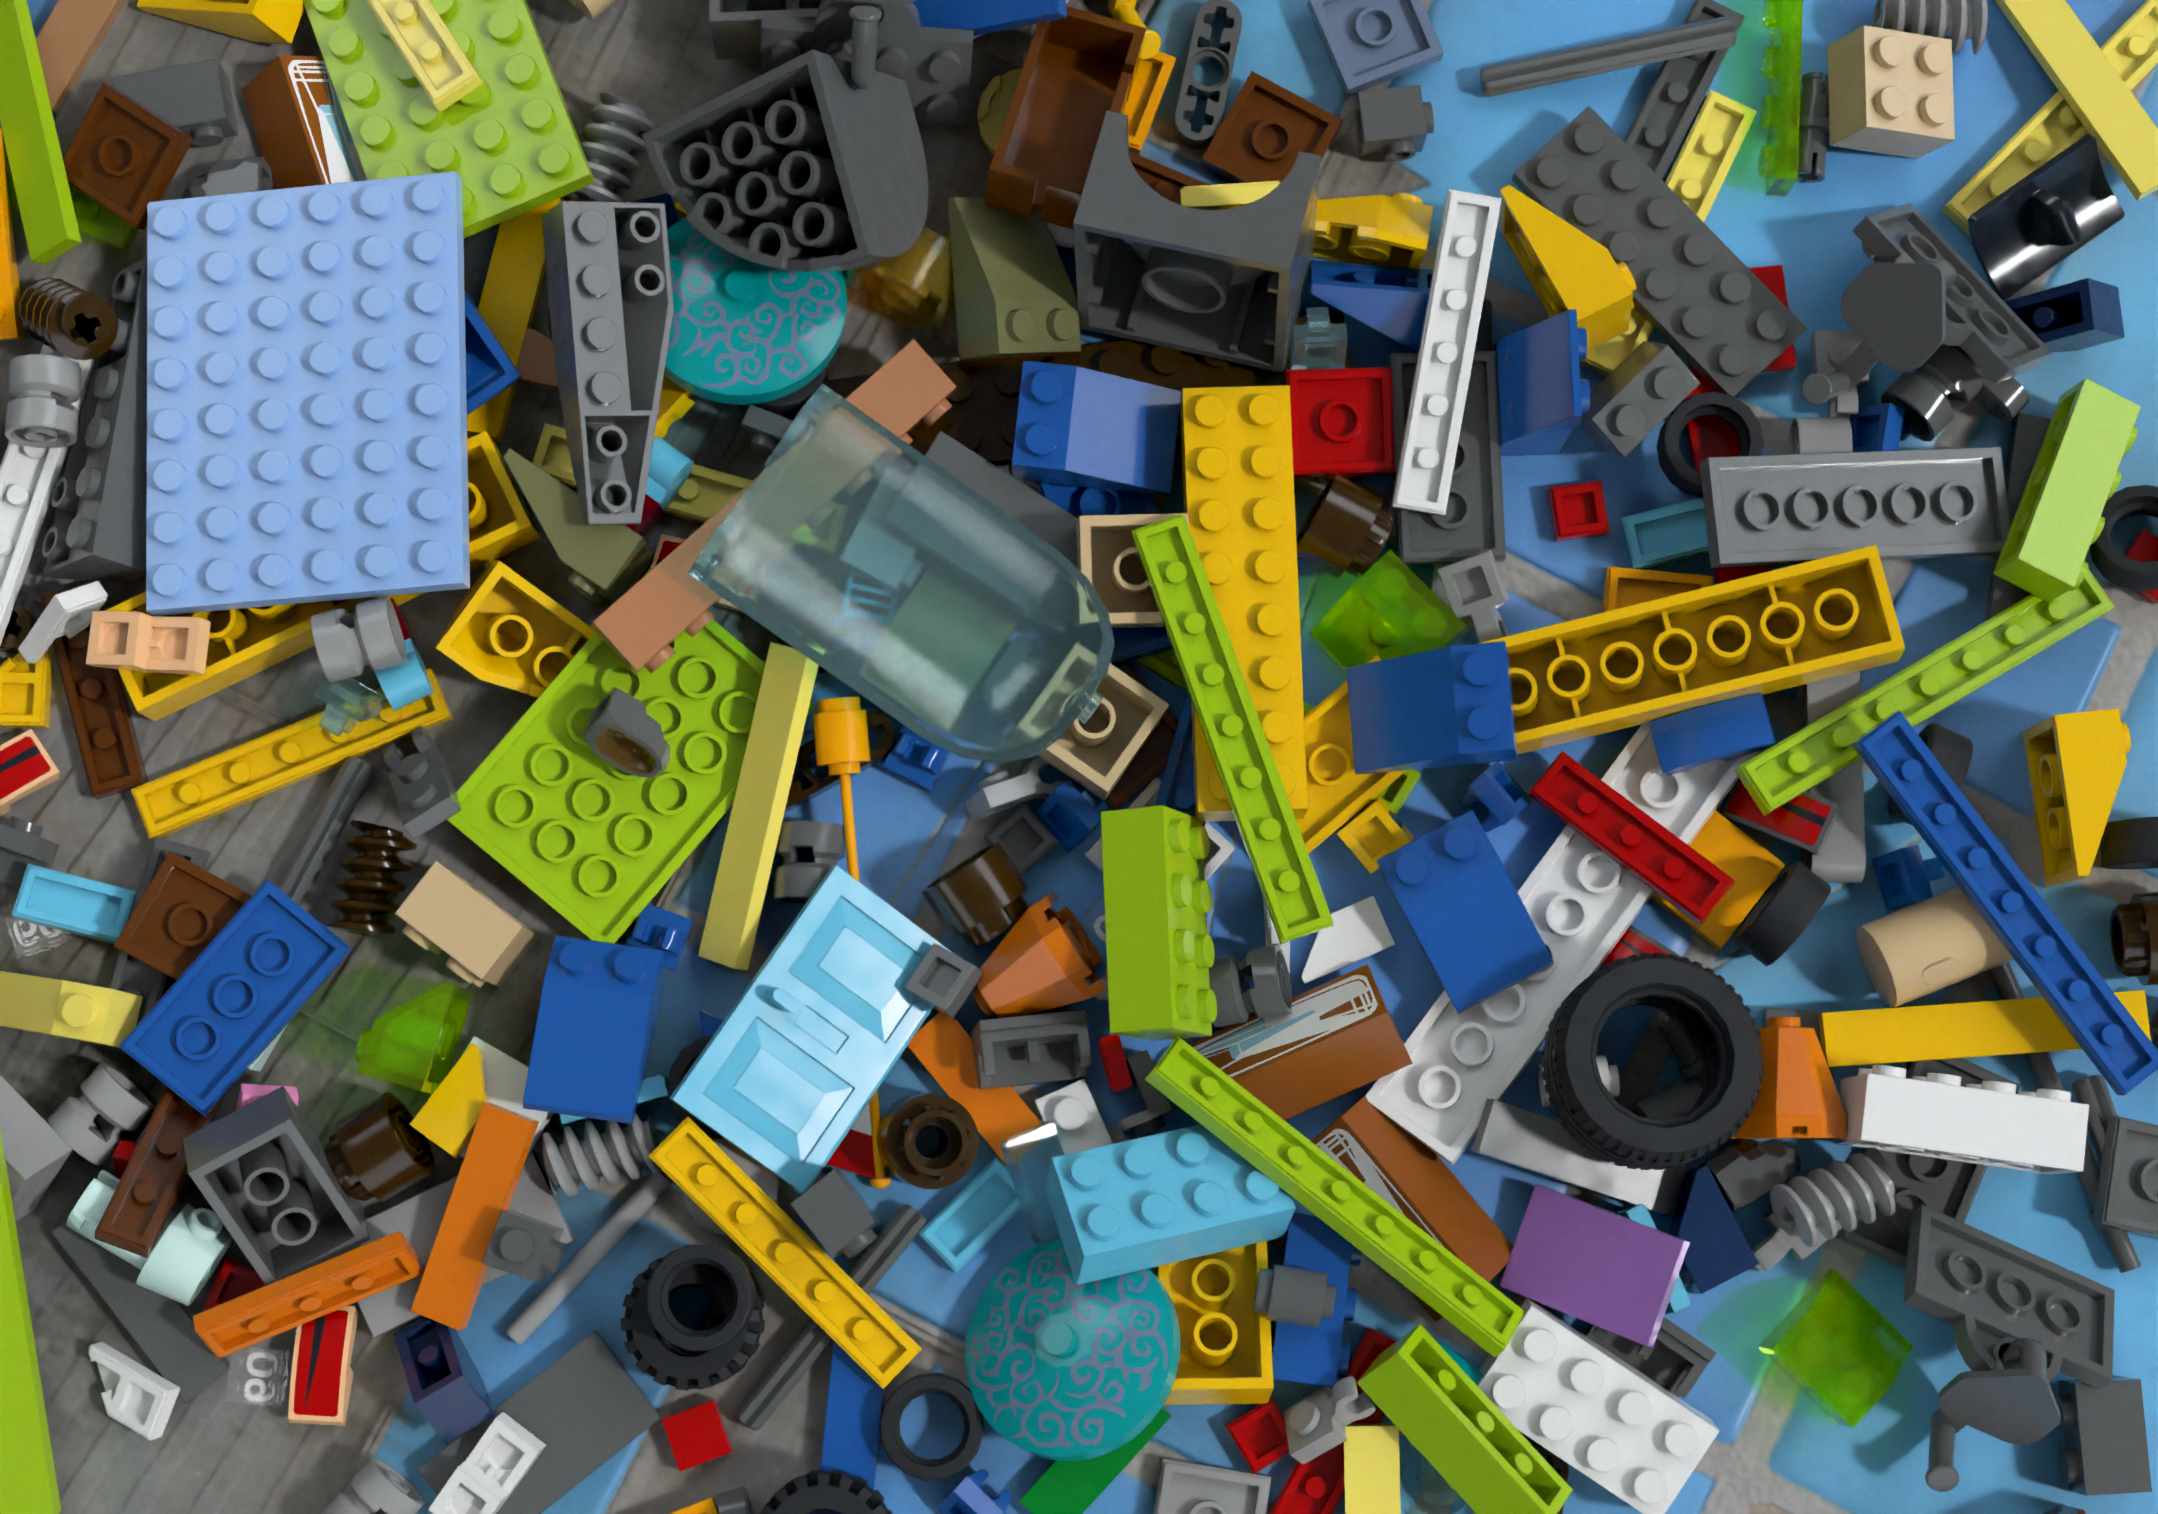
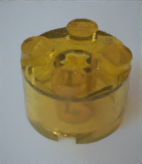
[850,227,955,331]

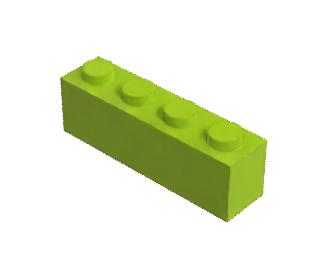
[1993,378,2141,602]
[1357,1324,1573,1514]

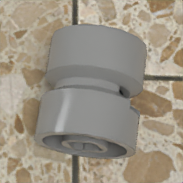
[4,354,81,448]
[311,596,407,683]
[48,1062,155,1166]
[320,1456,425,1514]

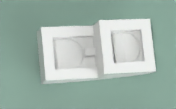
[428,1412,546,1514]

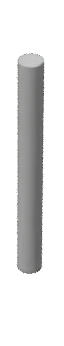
[505,1172,672,1345]

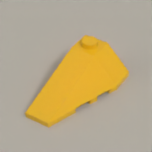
[1217,193,1434,269]
[434,560,595,698]

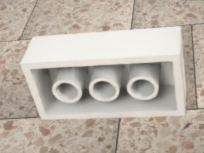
[1834,1065,2089,1175]
[1478,1298,1719,1514]

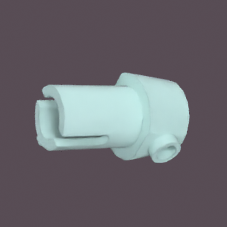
[66,1170,233,1306]

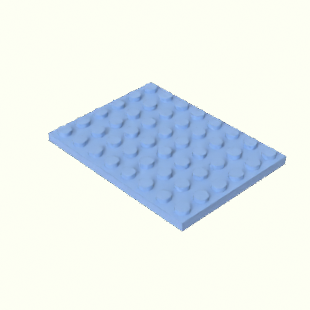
[146,171,470,616]

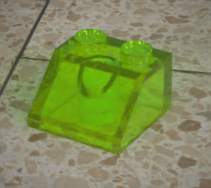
[1309,550,1466,672]
[355,982,475,1094]
[1758,1269,1913,1428]

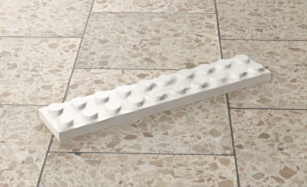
[1366,723,1758,1166]

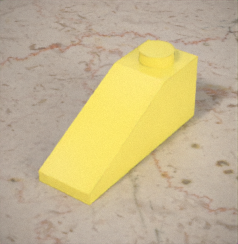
[0,971,143,1048]

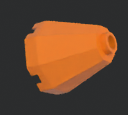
[972,891,1108,1018]
[1729,1017,1847,1139]

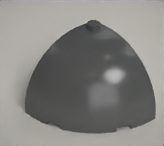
[642,49,928,273]

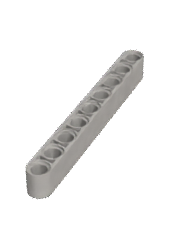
[1789,418,1866,883]

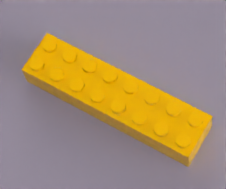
[1180,385,1308,822]
[105,431,541,722]
[1478,545,1905,764]

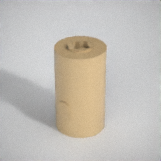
[1856,886,2014,1007]

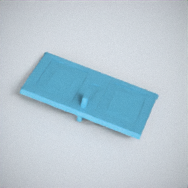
[669,865,964,1196]

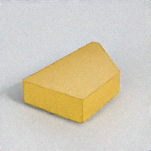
[0,643,54,728]
[409,1043,488,1159]

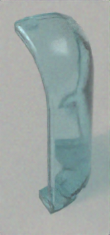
[688,383,1115,764]

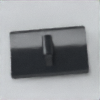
[1968,133,2125,300]

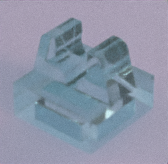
[1290,307,1348,370]
[313,676,387,737]

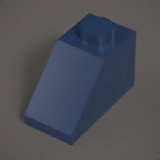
[2004,278,2125,353]
[1668,1165,1759,1294]
[394,1316,494,1444]

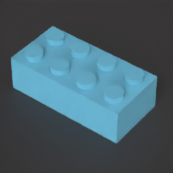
[1044,1125,1296,1285]

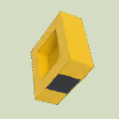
[1336,796,1414,874]

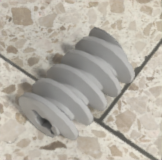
[1871,0,1988,55]
[565,91,657,202]
[542,1112,662,1197]
[1770,1147,1896,1247]

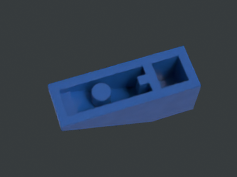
[1310,260,1433,350]

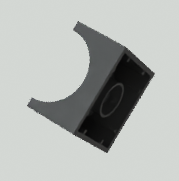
[1073,110,1321,373]

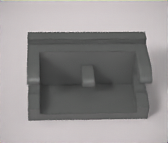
[971,1010,1091,1090]
[1585,1317,1716,1398]

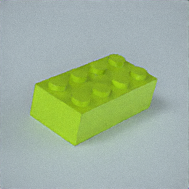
[1101,805,1217,1041]

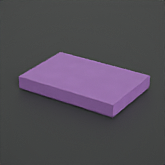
[1500,1184,1690,1347]

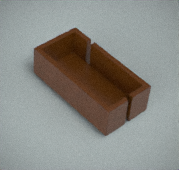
[984,6,1146,230]

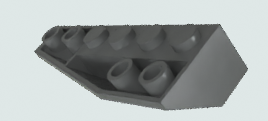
[542,201,674,526]
[42,257,147,583]

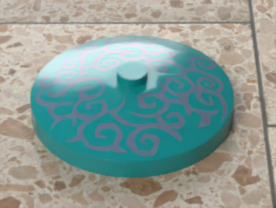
[664,217,847,405]
[965,1239,1181,1461]

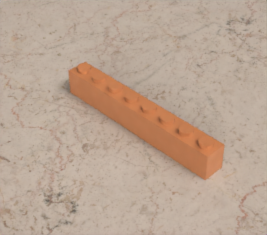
[591,339,956,675]

